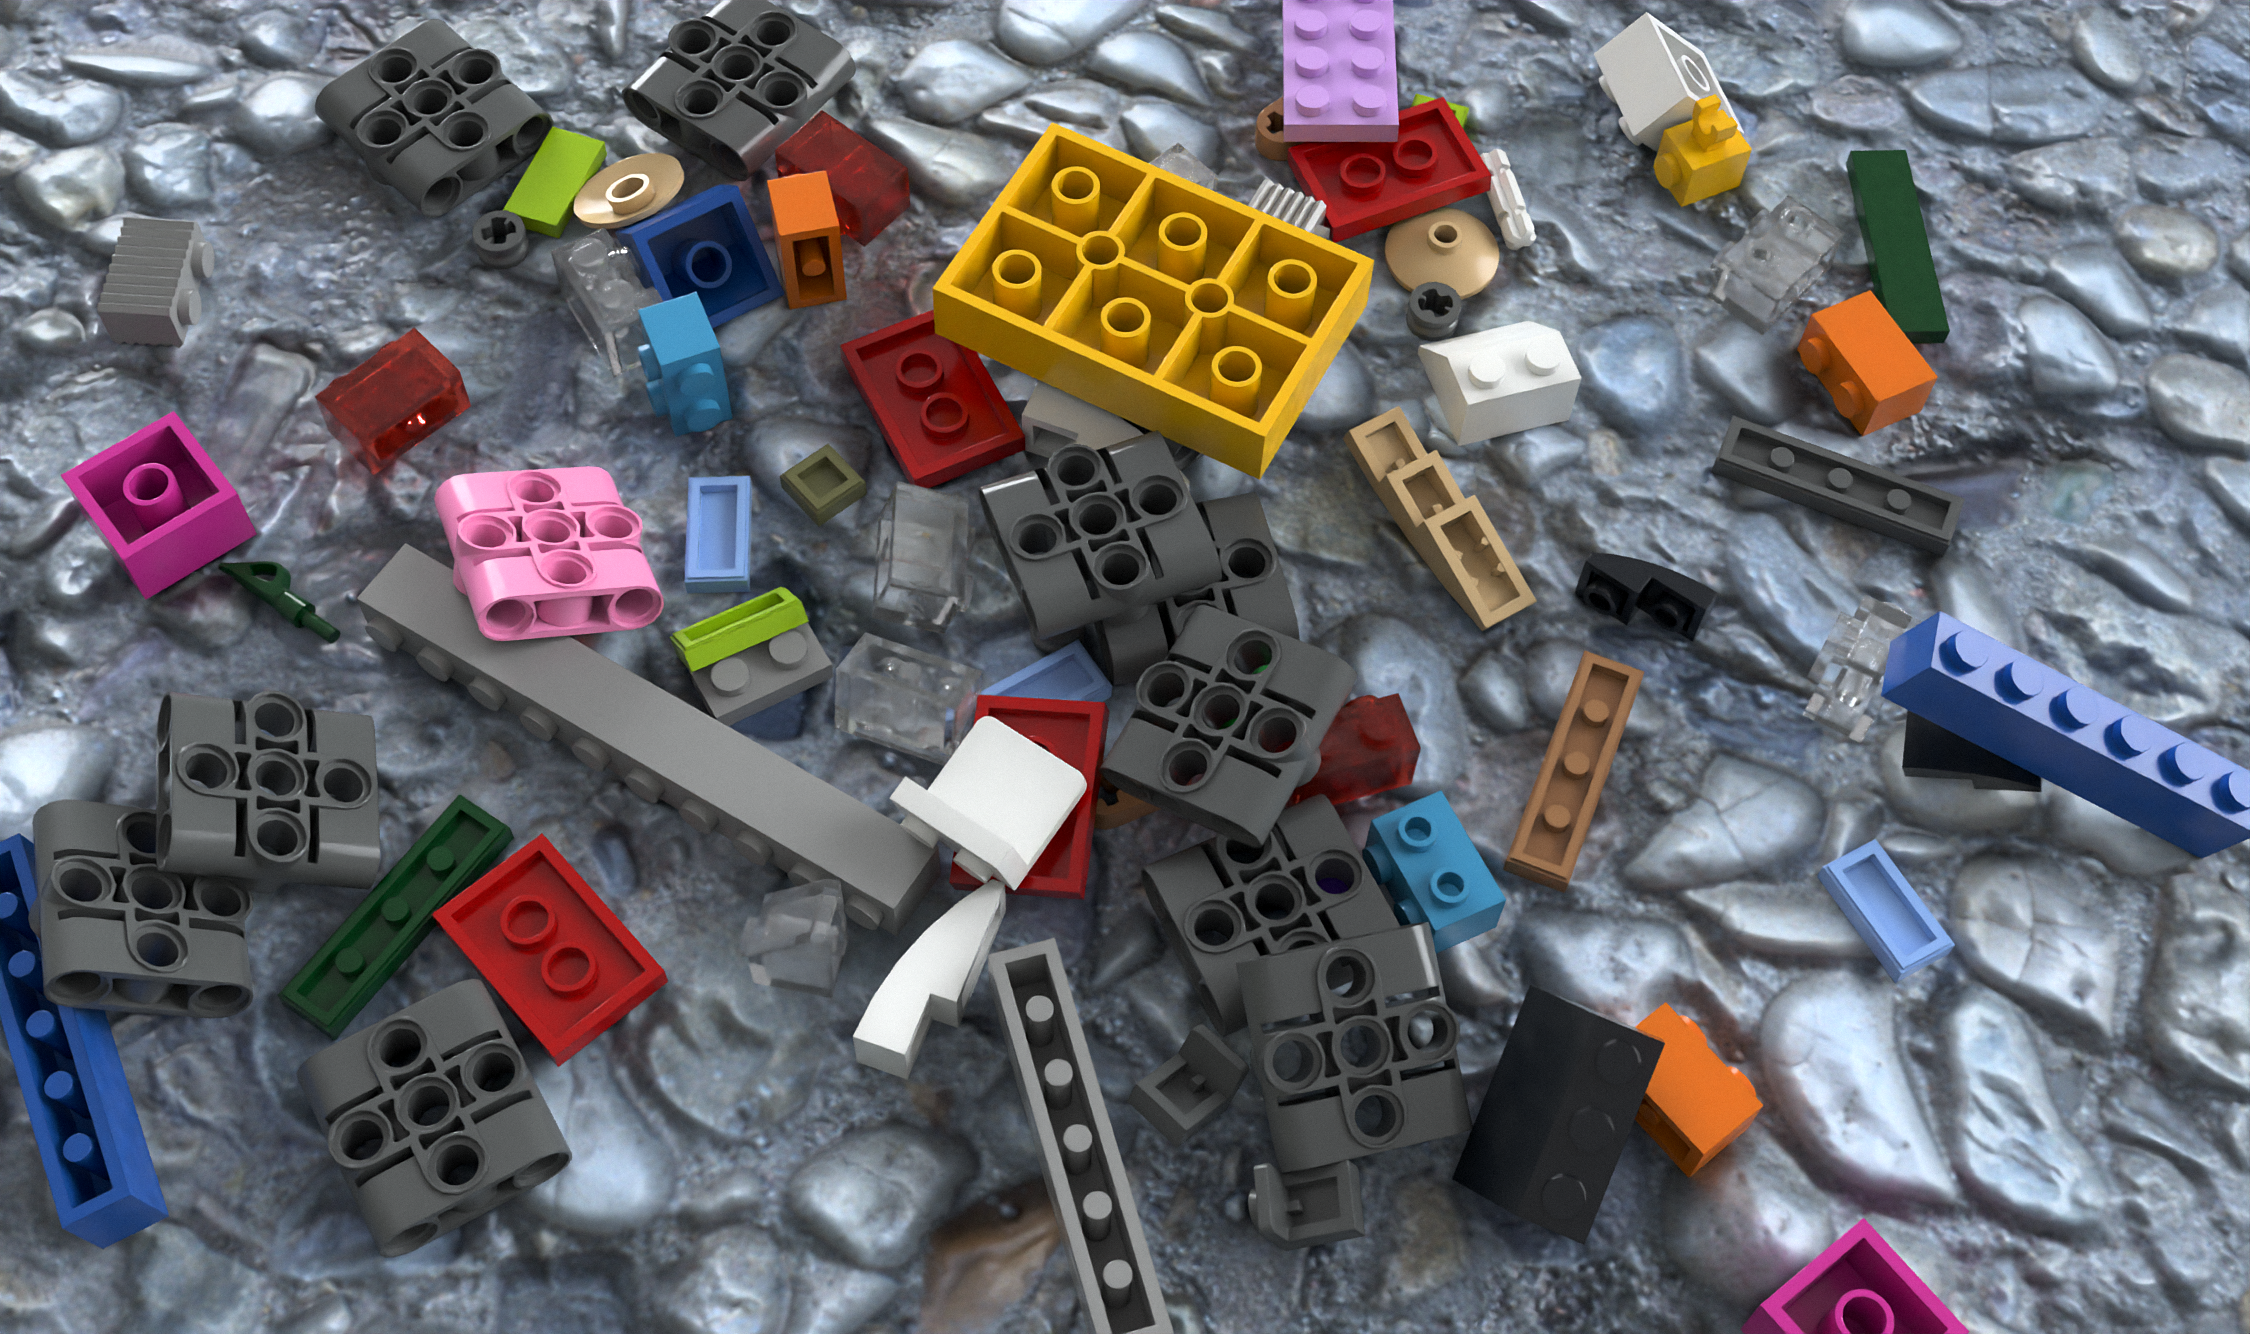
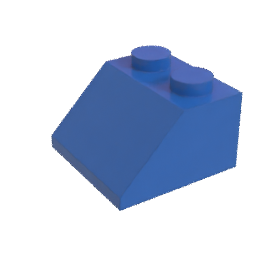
[615,185,785,329]

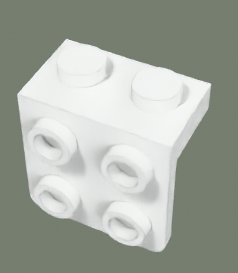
[890,716,1087,891]

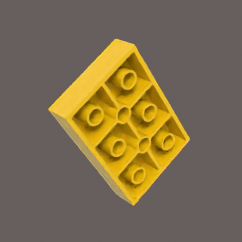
[932,122,1374,480]

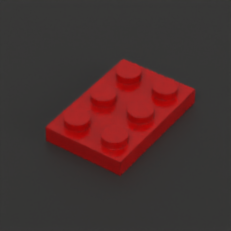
[1288,97,1492,243]
[840,309,1025,494]
[949,695,1110,900]
[432,833,668,1067]

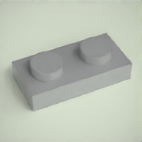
[689,623,834,726]

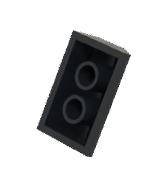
[1452,984,1665,1245]

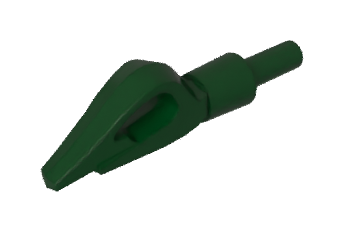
[218,561,340,644]

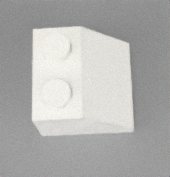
[1594,12,1744,152]
[1418,321,1581,446]

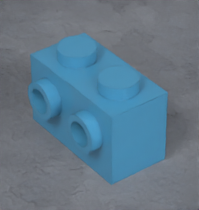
[637,292,733,437]
[1362,790,1506,954]

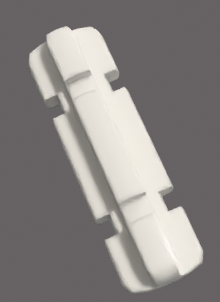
[1480,149,1536,250]

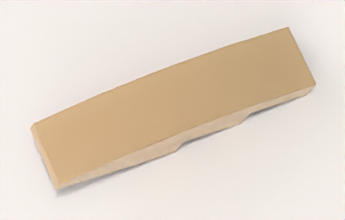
[1343,406,1537,631]

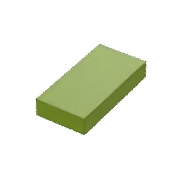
[503,126,607,239]
[670,586,809,672]

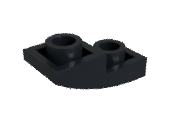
[1575,552,1719,642]
[1902,710,2043,792]

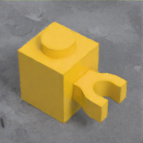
[1653,94,1752,207]

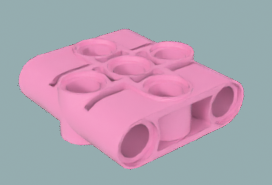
[434,466,664,641]

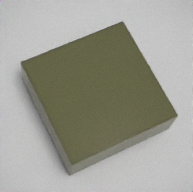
[780,444,867,527]

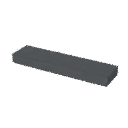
[1711,416,1965,557]

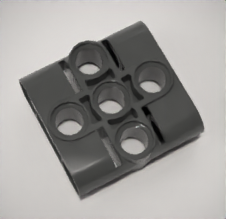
[622,0,856,181]
[315,19,554,218]
[978,430,1222,641]
[1093,492,1300,686]
[1099,605,1358,848]
[156,691,380,893]
[1141,793,1400,1037]
[28,799,254,1019]
[1236,922,1473,1172]
[297,979,572,1258]

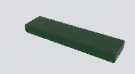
[1846,150,1950,344]
[277,794,514,1041]

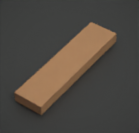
[1503,650,1644,893]

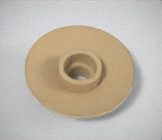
[573,153,684,229]
[1384,207,1499,300]

